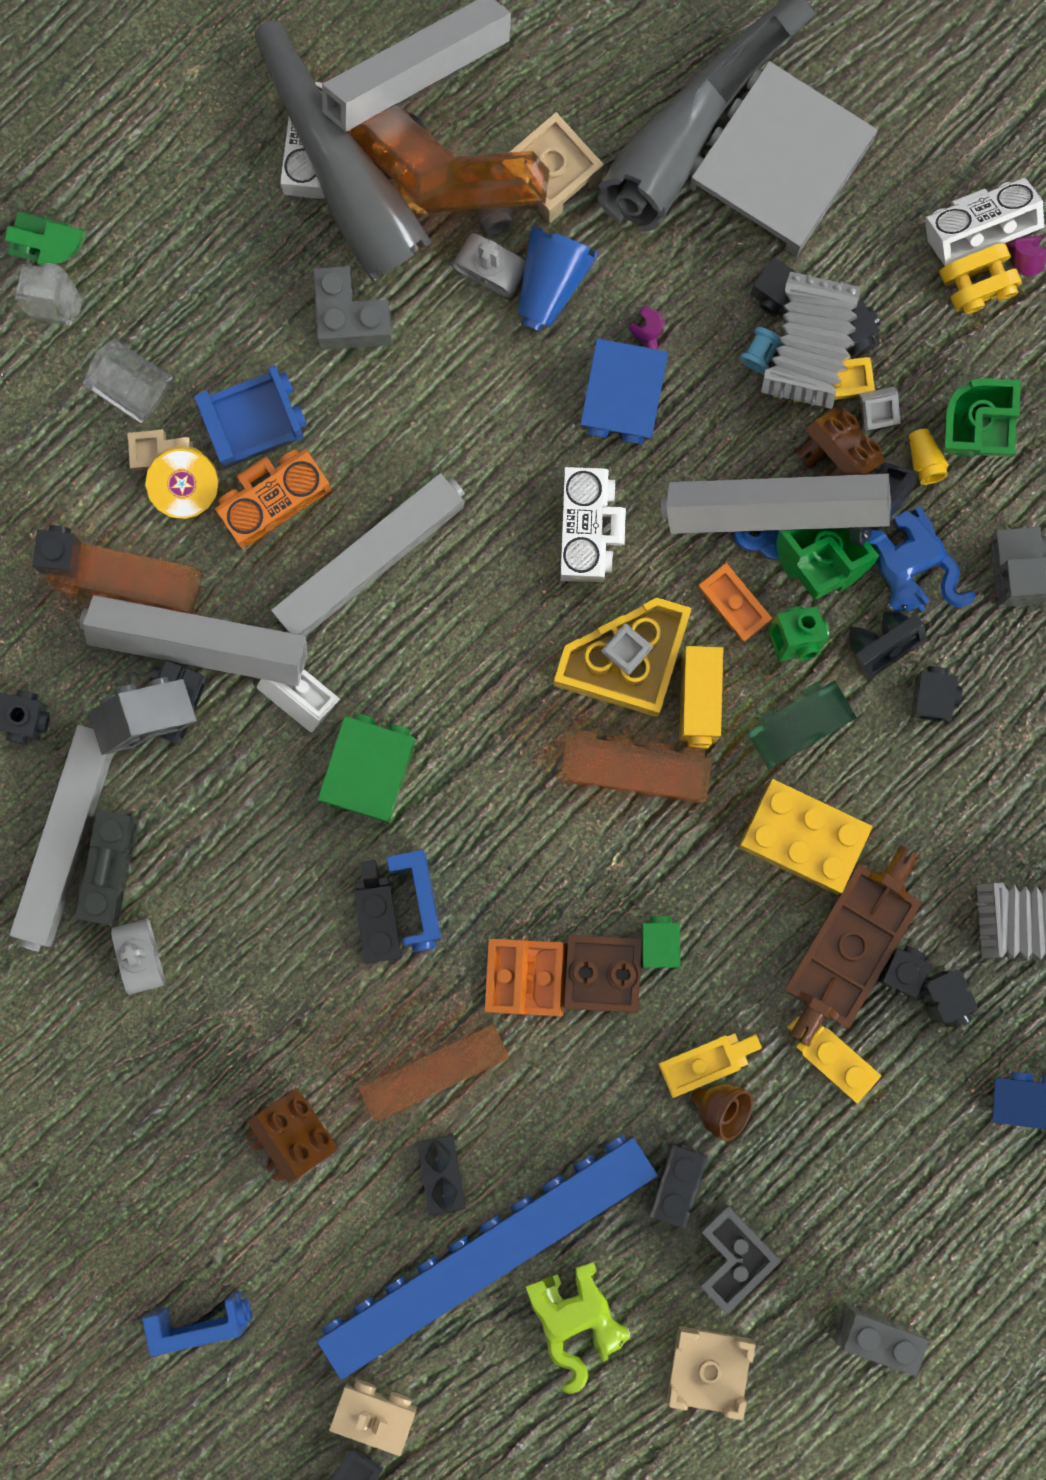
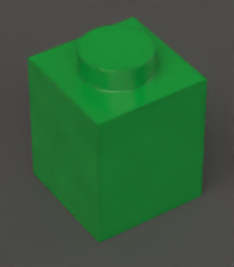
[641,916,680,968]

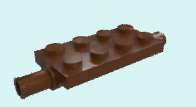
[783,845,922,1047]

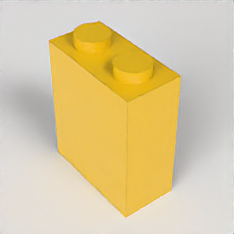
[679,646,723,749]

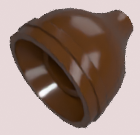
[691,1083,753,1141]

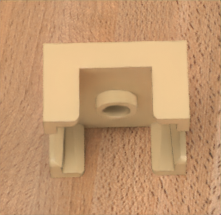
[502,112,604,224]
[666,1326,756,1421]

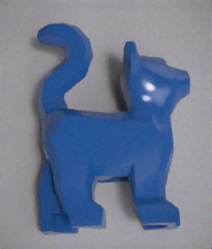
[868,506,975,612]

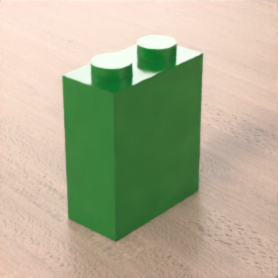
[318,713,416,824]

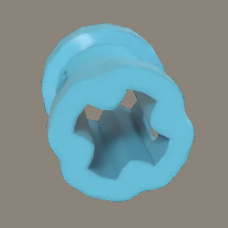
[739,327,783,375]

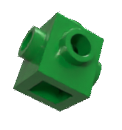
[767,606,829,662]

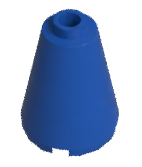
[517,226,599,331]

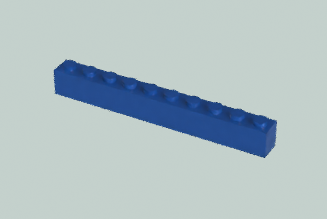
[317,1134,658,1380]

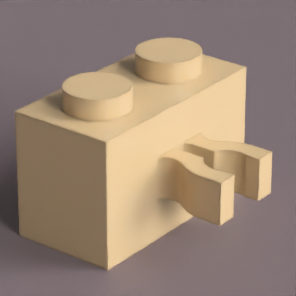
[329,1379,417,1456]

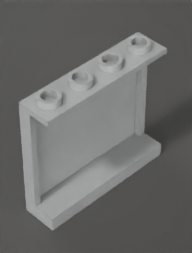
[689,61,878,257]

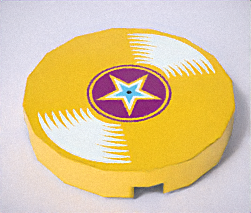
[145,446,218,519]

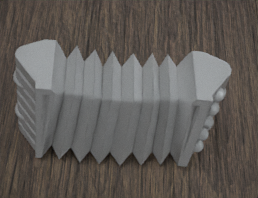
[761,272,861,409]
[976,883,1046,961]

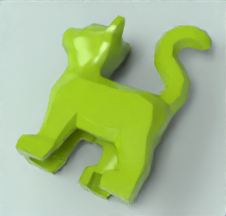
[526,1262,630,1394]

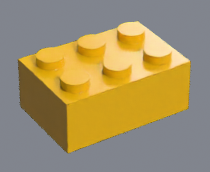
[738,779,873,895]

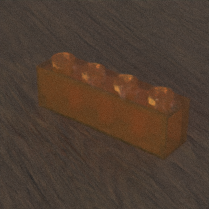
[348,104,456,203]
[398,150,550,214]
[46,543,203,614]
[560,730,713,804]
[359,1024,510,1123]

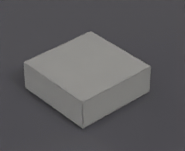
[859,386,901,431]
[601,623,653,676]

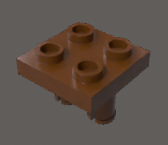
[796,407,887,476]
[564,935,642,1013]
[246,1088,338,1184]

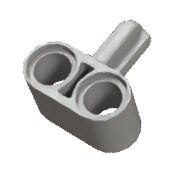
[452,233,525,298]
[111,918,165,995]

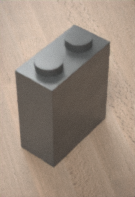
[833,1303,929,1377]

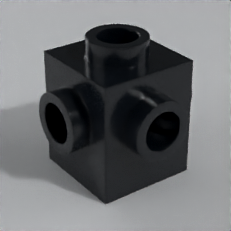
[0,690,50,745]

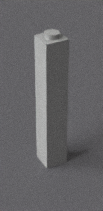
[322,0,511,132]
[271,473,465,636]
[661,474,891,534]
[80,595,307,686]
[9,724,114,952]

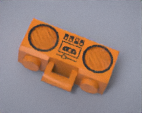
[215,449,332,550]

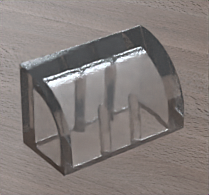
[83,339,173,424]

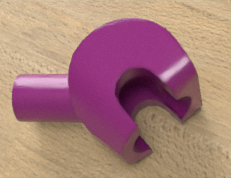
[1005,235,1046,276]
[628,305,665,350]

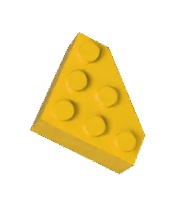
[553,597,692,718]

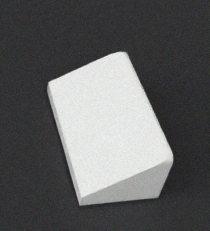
[257,670,340,732]

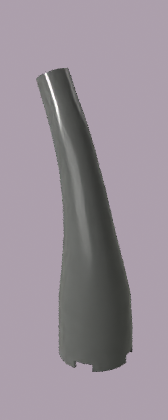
[598,0,816,231]
[255,21,432,282]

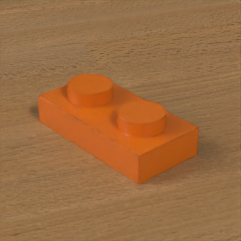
[697,563,773,643]

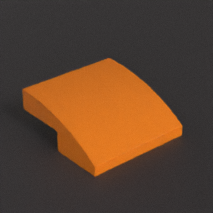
[485,939,567,1016]

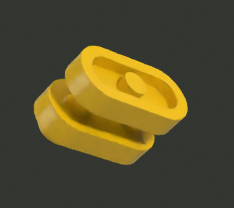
[939,243,1022,315]

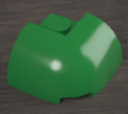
[5,212,88,265]
[944,378,1021,458]
[776,528,879,600]

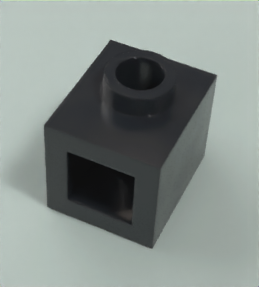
[750,257,797,319]
[32,525,82,577]
[911,666,962,723]
[877,945,932,998]

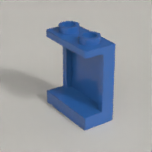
[580,338,668,445]
[194,365,307,469]
[387,850,443,952]
[142,1291,252,1357]

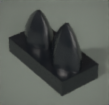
[849,611,927,681]
[417,1134,466,1216]

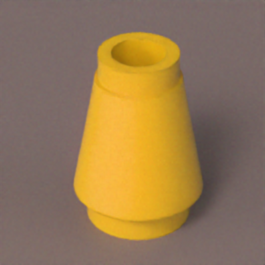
[908,428,949,485]

